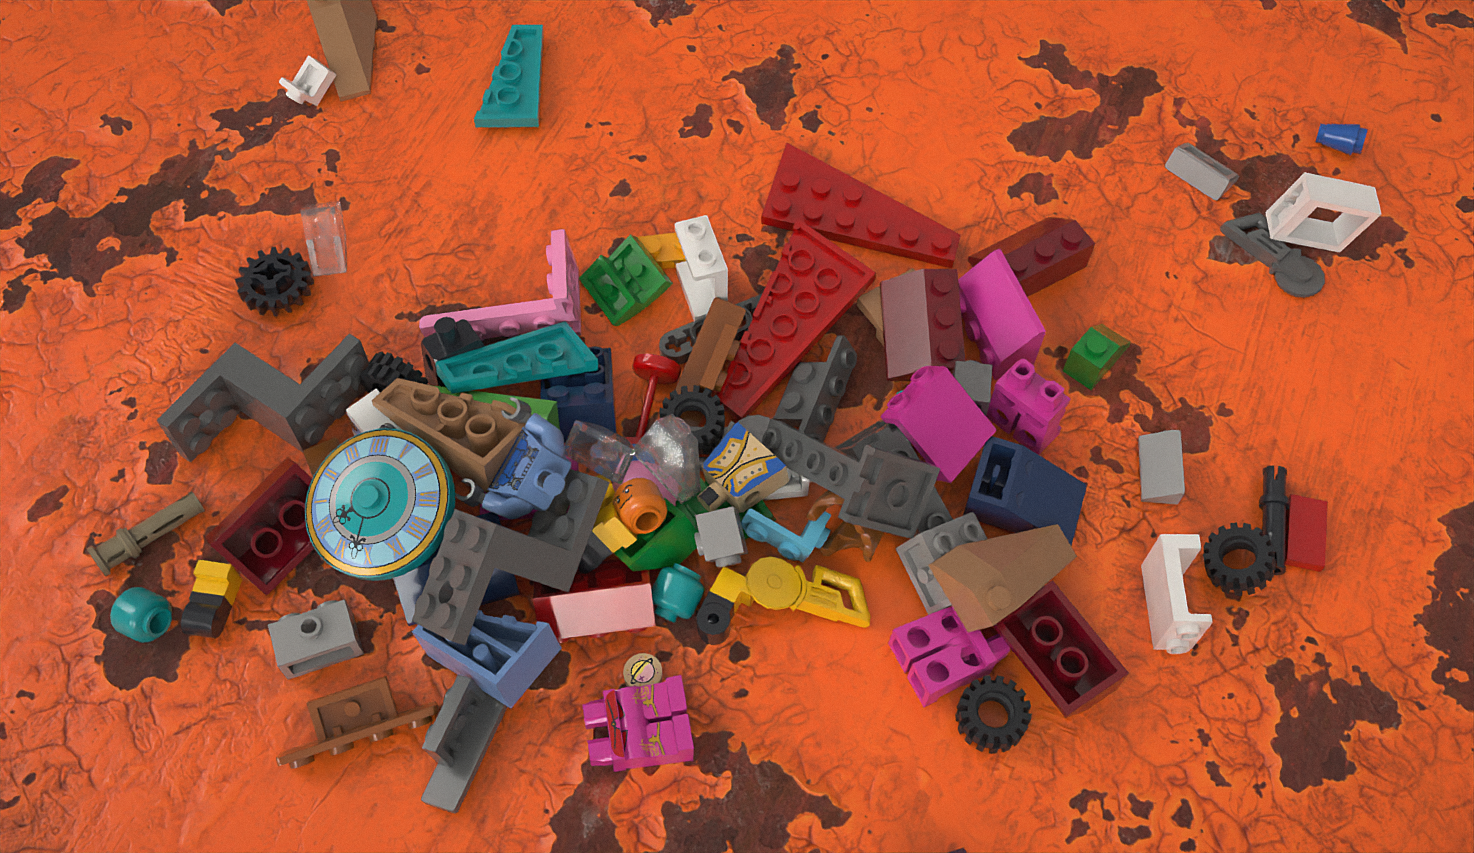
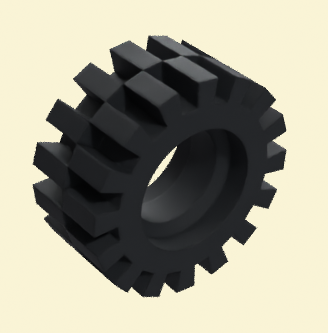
[359,352,429,393]
[659,385,725,456]
[955,675,1032,754]

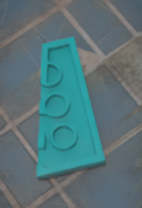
[474,25,544,127]
[435,321,598,394]

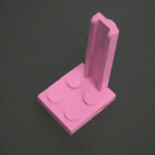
[419,229,582,341]

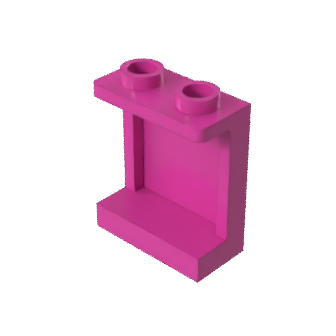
[881,366,996,483]

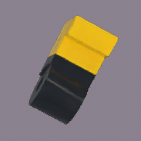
[578,501,637,574]
[181,560,242,639]
[697,566,754,645]

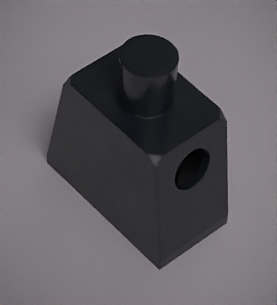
[421,317,485,387]

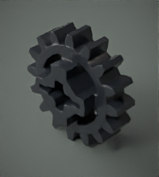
[235,247,314,317]

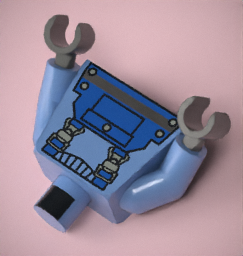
[455,397,571,519]

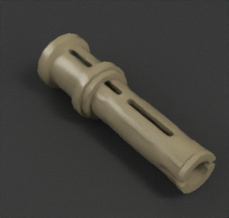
[86,491,205,577]

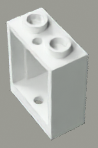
[1265,172,1382,253]

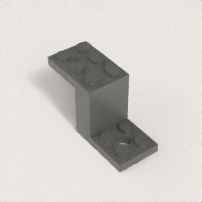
[156,334,369,463]
[412,469,610,645]

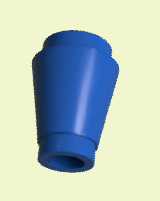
[1315,124,1368,155]

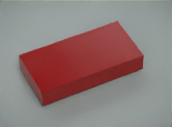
[1285,494,1328,572]

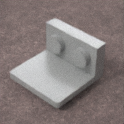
[896,512,987,615]

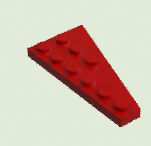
[761,142,961,268]
[716,218,876,420]

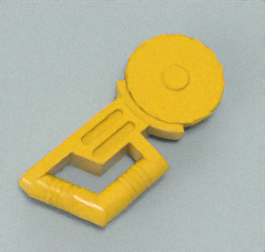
[746,556,871,627]

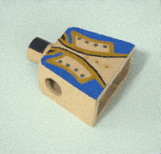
[697,422,789,512]

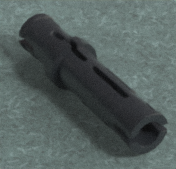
[1259,466,1290,575]

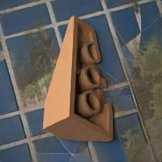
[307,0,378,102]
[372,378,526,493]
[928,524,1077,632]

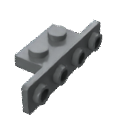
[773,335,857,442]
[421,675,507,814]

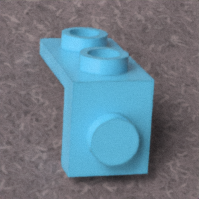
[741,509,831,563]

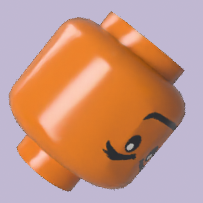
[613,478,667,534]

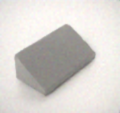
[1165,143,1240,200]
[1138,430,1185,505]

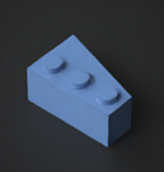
[412,610,561,708]

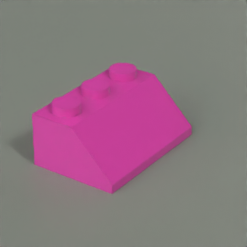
[958,249,1046,380]

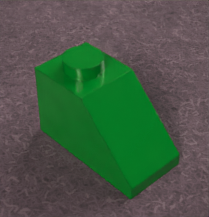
[1063,324,1131,390]
[614,498,699,571]

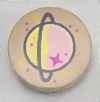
[623,653,663,687]

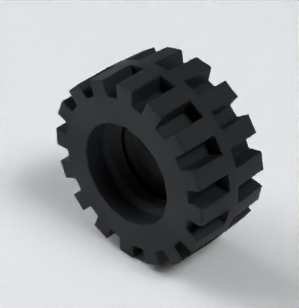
[1203,522,1276,596]

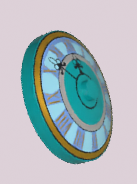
[305,428,455,581]

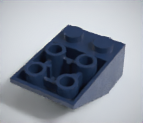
[541,346,617,443]
[963,436,1087,546]

